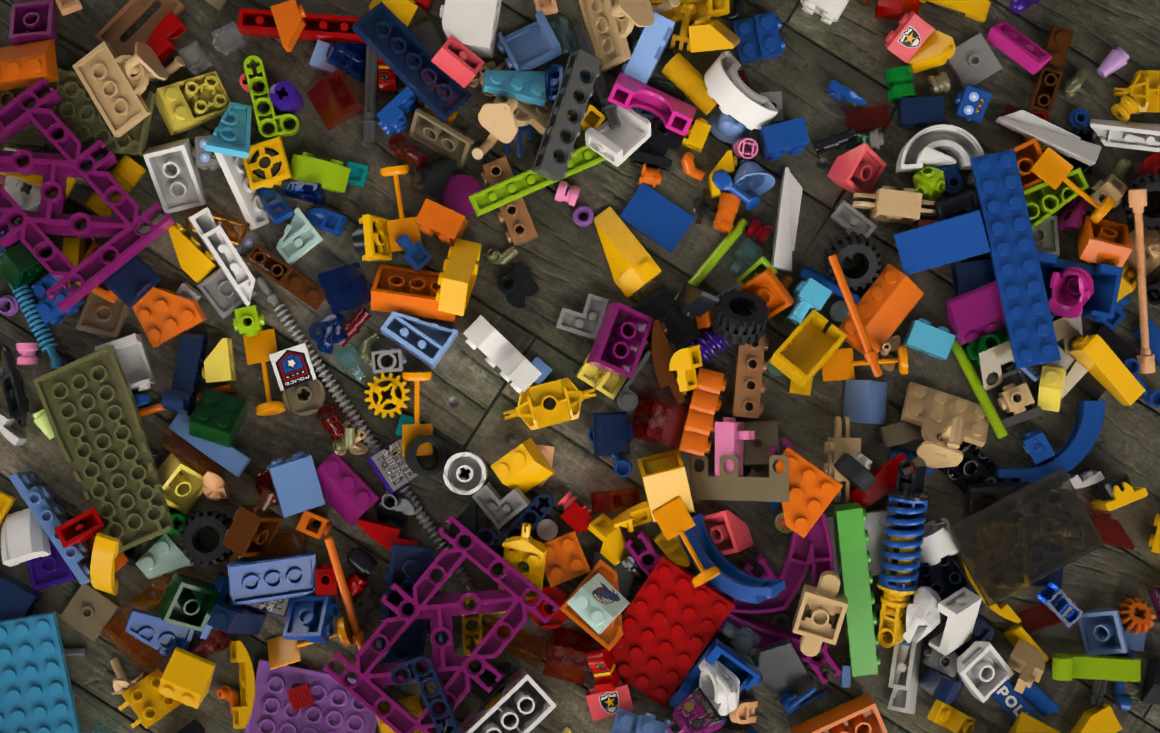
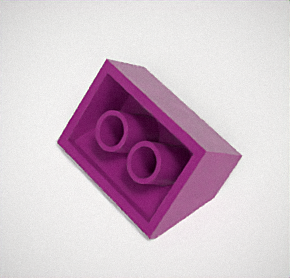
[947,281,1006,345]
[586,302,654,378]
[316,452,382,527]

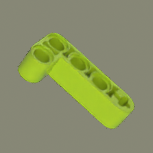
[244,55,300,140]
[1052,653,1141,682]

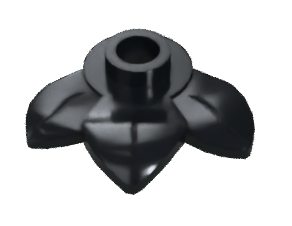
[641,118,681,157]
[497,266,539,308]
[376,490,415,529]

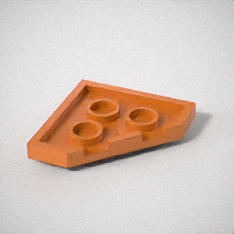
[132,286,207,348]
[775,446,843,538]
[560,559,623,651]

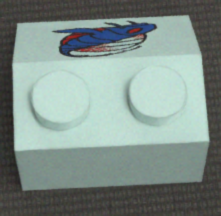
[567,573,630,634]

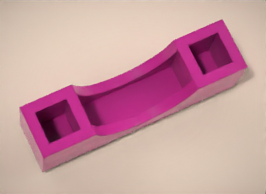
[607,72,697,137]

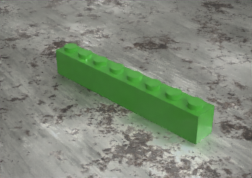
[832,502,880,677]

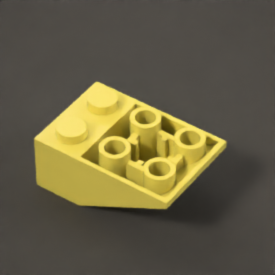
[155,71,231,136]

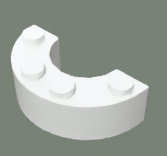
[704,51,779,130]
[896,124,985,173]
[463,315,542,393]

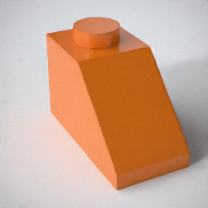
[270,0,307,53]

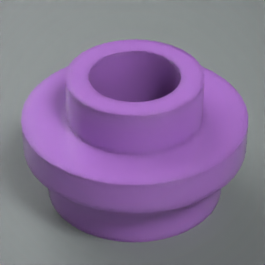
[573,205,594,227]
[0,295,19,316]

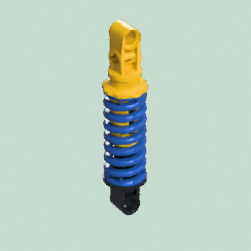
[877,457,930,648]

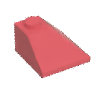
[827,143,887,194]
[703,510,754,555]

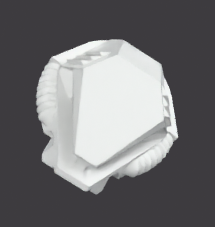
[903,586,943,643]
[698,658,740,716]

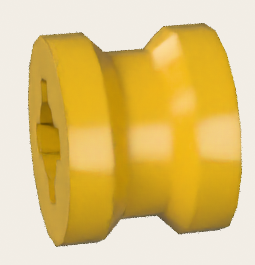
[1111,95,1139,123]

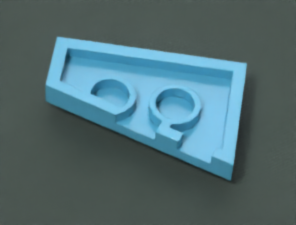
[483,70,546,107]
[205,102,252,159]

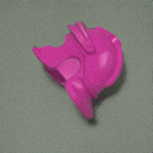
[1048,267,1094,318]

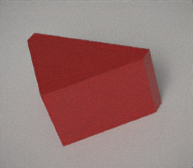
[875,0,920,21]
[54,507,105,548]

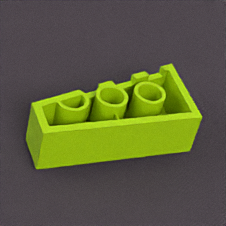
[1024,168,1089,229]

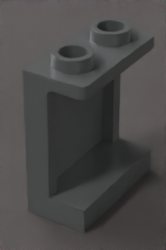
[981,364,1043,428]

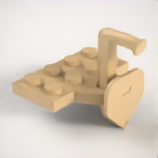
[579,0,680,73]
[72,41,186,138]
[472,61,568,160]
[901,381,989,469]

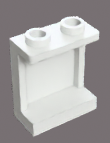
[585,105,651,167]
[94,334,157,392]
[928,587,982,656]

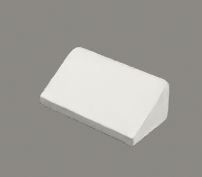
[919,146,957,167]

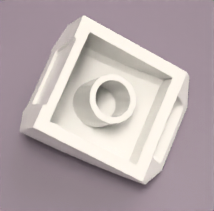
[1,508,51,567]
[957,641,1014,703]

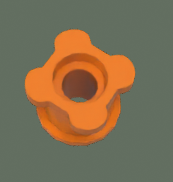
[638,163,663,188]

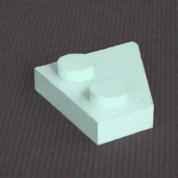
[276,207,324,265]
[135,534,194,579]

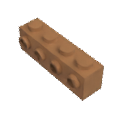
[481,156,538,247]
[731,333,769,419]

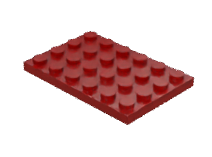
[598,555,735,707]

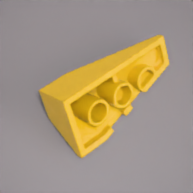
[593,206,662,298]

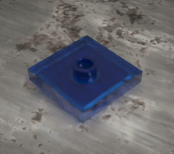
[318,262,371,315]

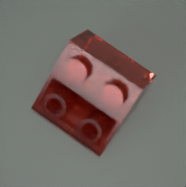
[307,68,364,131]
[632,396,686,448]
[542,627,595,685]

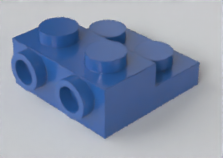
[732,12,785,64]
[376,86,418,137]
[31,273,85,325]
[282,595,339,643]

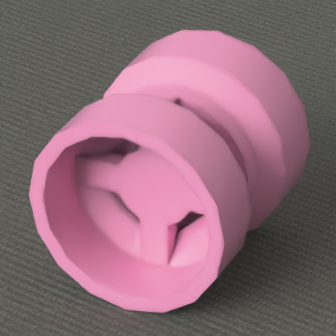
[733,138,758,159]
[554,180,581,207]
[16,343,39,365]

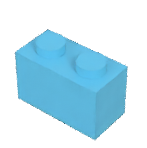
[902,318,956,360]

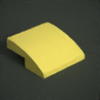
[576,353,628,400]

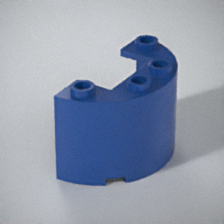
[1037,251,1123,323]
[669,639,763,733]

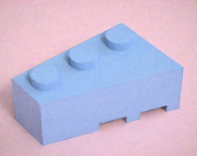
[621,12,675,84]
[380,311,458,369]

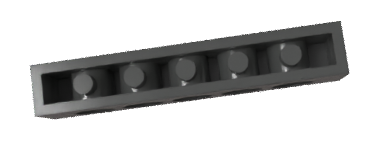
[532,49,602,181]

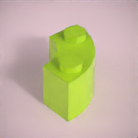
[289,152,351,193]

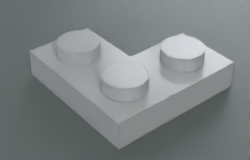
[830,200,877,260]
[556,293,609,340]
[471,482,531,529]

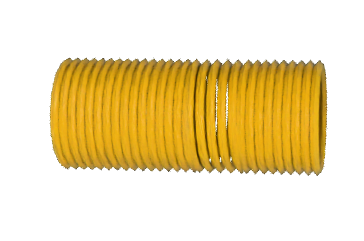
[661,53,719,116]
[85,154,147,216]

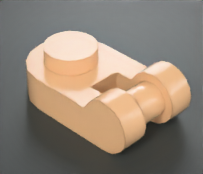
[729,699,758,724]

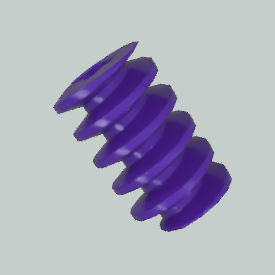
[269,80,304,114]
[684,327,731,367]

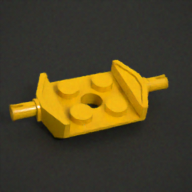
[1113,70,1160,114]
[503,377,597,431]
[498,523,547,600]

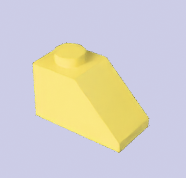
[201,338,236,384]
[1037,366,1067,412]

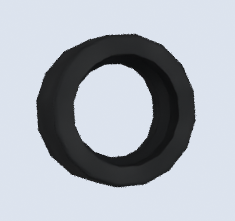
[405,435,448,476]
[834,453,876,493]

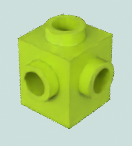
[913,164,946,201]
[233,305,265,337]

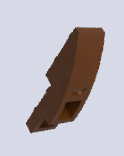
[1029,25,1074,114]
[245,243,329,311]
[651,320,687,404]

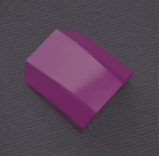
[9,0,58,46]

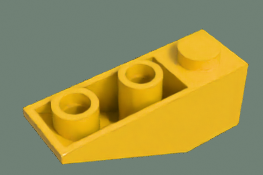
[168,222,219,283]
[1070,702,1122,733]

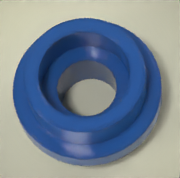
[1068,108,1090,130]

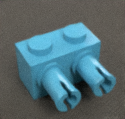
[786,277,832,325]

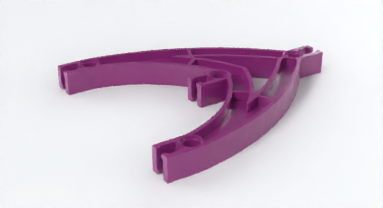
[624,436,842,685]

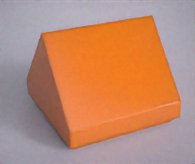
[695,307,714,329]

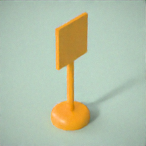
[1030,147,1116,224]
[380,165,422,252]
[243,328,286,416]
[822,345,908,382]
[402,371,433,457]
[652,497,721,587]
[267,616,353,670]

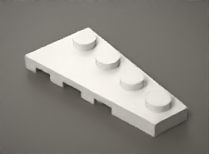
[214,152,270,231]

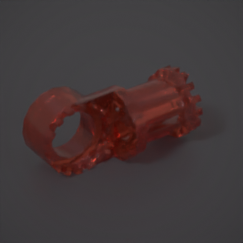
[388,134,429,170]
[317,405,344,442]
[188,630,231,658]

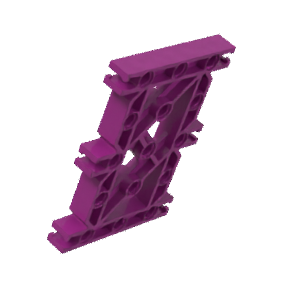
[0,77,175,313]
[323,515,560,733]

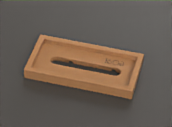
[95,0,185,57]

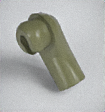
[486,245,518,265]
[358,331,382,363]
[333,424,355,452]

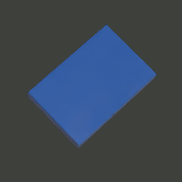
[619,183,695,253]

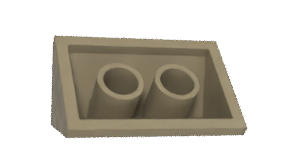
[409,107,478,168]

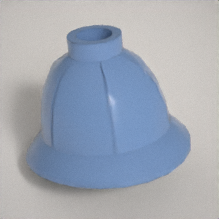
[708,106,751,144]
[733,159,775,195]

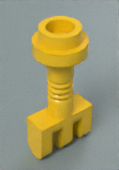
[670,3,697,52]

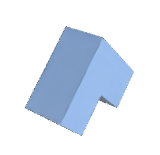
[309,40,340,76]

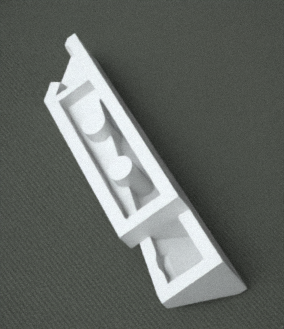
[995,110,1101,166]
[1089,119,1160,152]
[771,167,803,272]
[188,207,255,307]
[887,638,923,714]

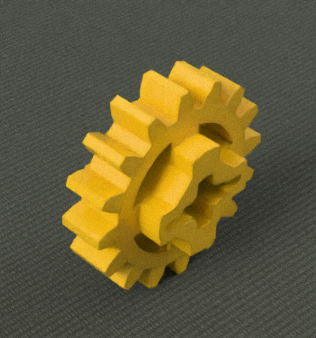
[364,372,411,418]

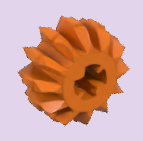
[1118,597,1156,635]

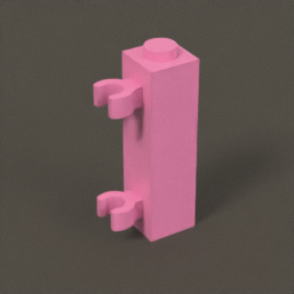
[715,417,756,477]

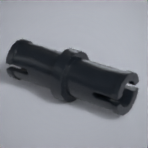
[813,128,858,156]

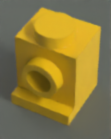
[681,117,711,153]

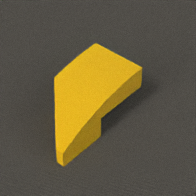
[612,501,652,532]

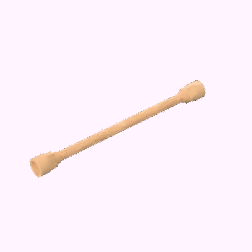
[1128,188,1155,374]

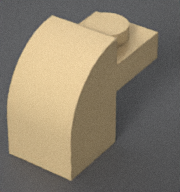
[1007,639,1045,694]

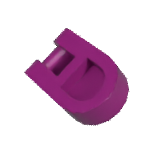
[1057,195,1089,231]

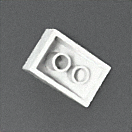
[143,138,206,214]

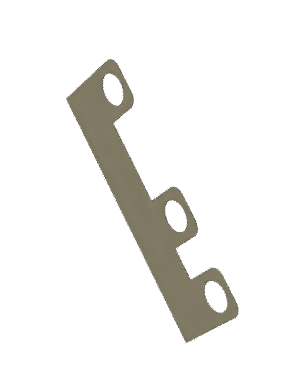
[979,315,1083,390]
[690,455,789,502]

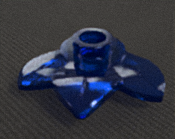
[308,313,348,354]

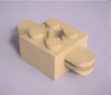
[852,186,937,225]
[824,416,861,502]
[792,571,848,657]

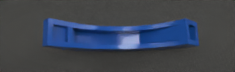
[993,400,1105,485]
[678,513,786,604]

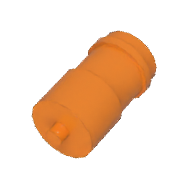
[712,192,741,233]

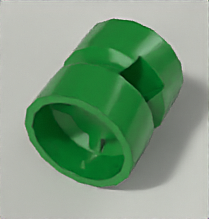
[884,66,916,102]

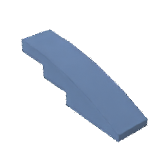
[168,413,251,477]

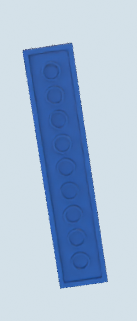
[970,149,1061,369]

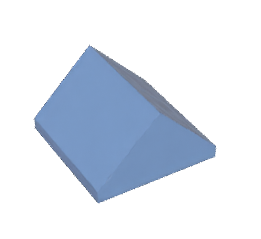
[842,380,888,425]
[1076,606,1129,655]

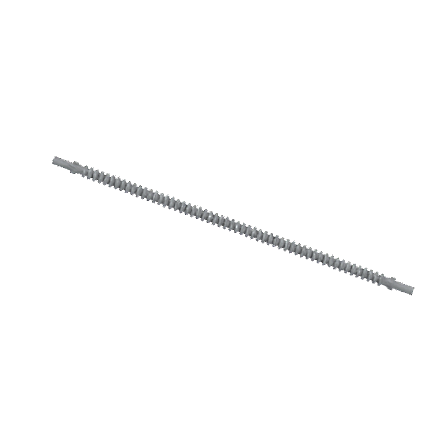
[255,277,479,592]

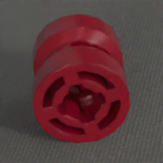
[745,216,773,244]

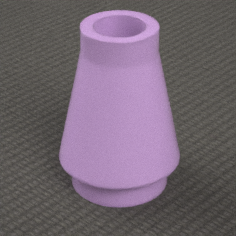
[1096,47,1130,78]

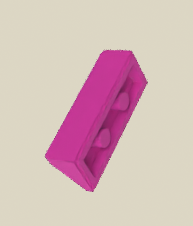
[986,20,1052,75]

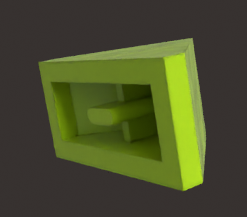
[736,256,778,286]

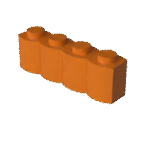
[678,368,727,457]

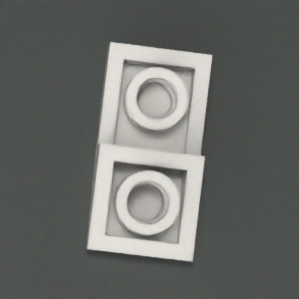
[1053,470,1105,489]

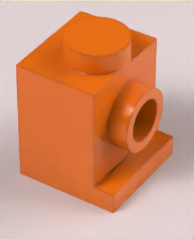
[296,509,332,540]

